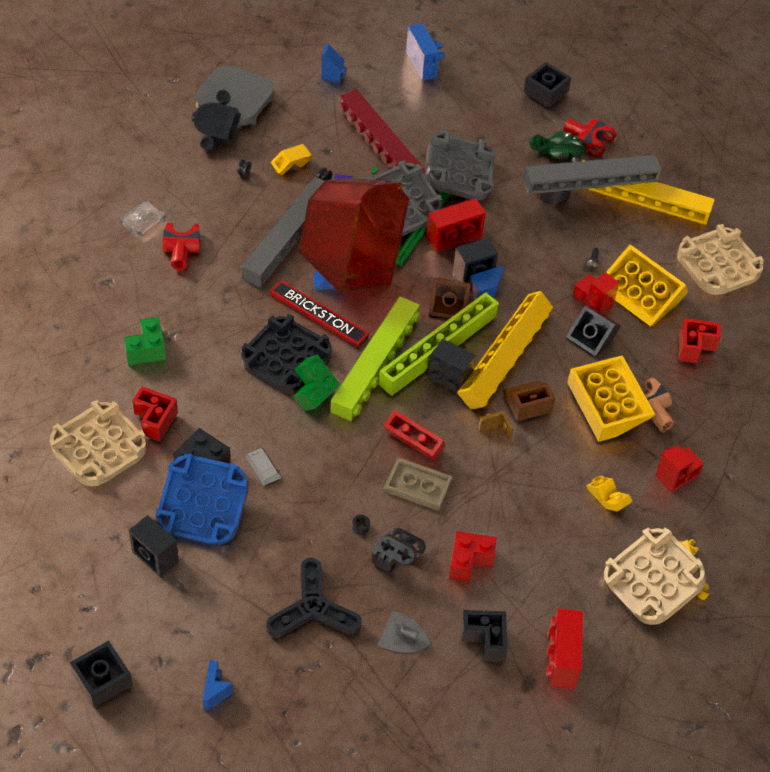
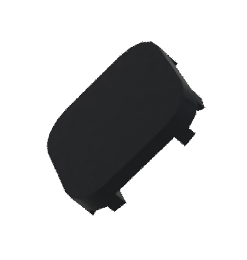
[241,314,332,394]

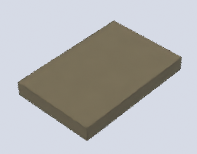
[383,457,453,511]

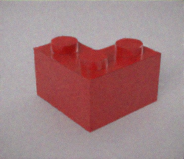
[572,272,620,314]
[678,318,721,363]
[132,386,178,442]
[655,445,704,492]
[449,531,497,582]

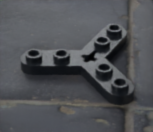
[266,558,362,638]

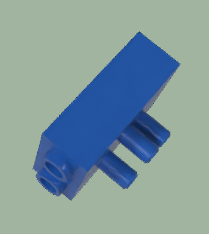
[406,23,445,80]

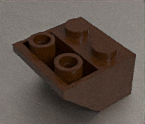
[502,381,555,421]

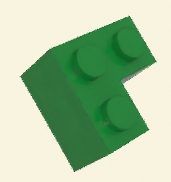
[124,317,166,366]
[293,355,340,411]

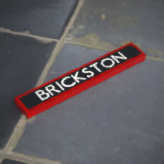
[270,280,369,349]

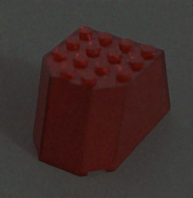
[299,178,410,293]

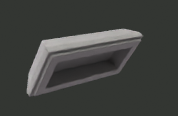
[245,448,281,486]

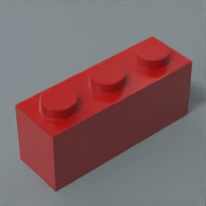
[384,410,445,462]

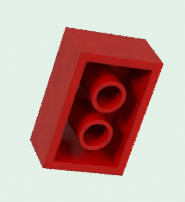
[426,198,486,252]
[546,608,583,689]

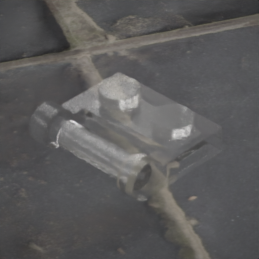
[119,200,167,238]

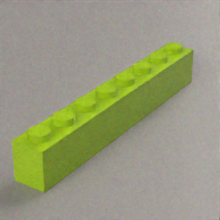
[379,292,499,396]
[330,297,421,421]

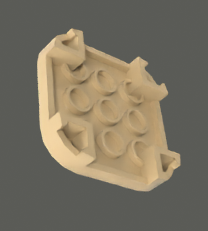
[677,224,764,295]
[49,400,147,486]
[604,527,706,625]

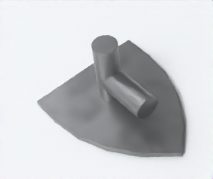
[377,610,431,653]

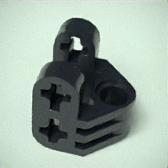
[372,528,426,572]

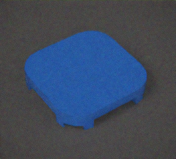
[156,454,249,545]

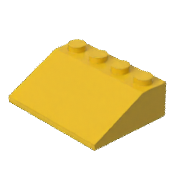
[606,245,688,327]
[567,355,655,442]

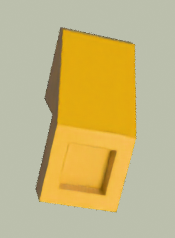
[270,144,313,176]
[586,476,633,511]

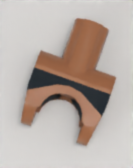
[645,378,675,432]

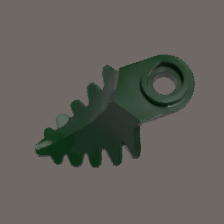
[529,131,588,158]

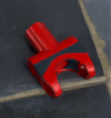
[563,118,616,156]
[162,222,201,270]

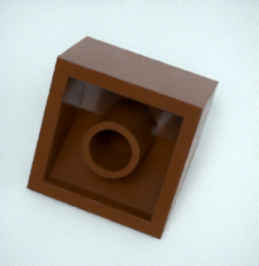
[429,277,471,318]

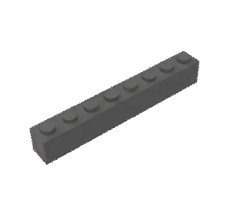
[522,155,662,194]
[241,177,333,287]

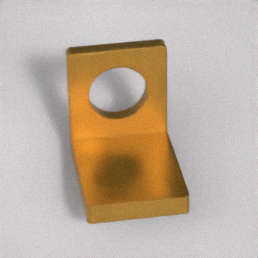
[478,410,513,440]

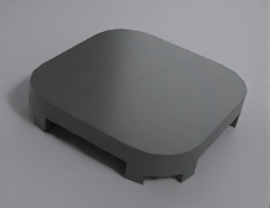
[195,65,274,129]
[425,129,496,201]
[359,160,442,238]

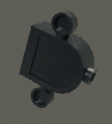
[191,90,241,152]

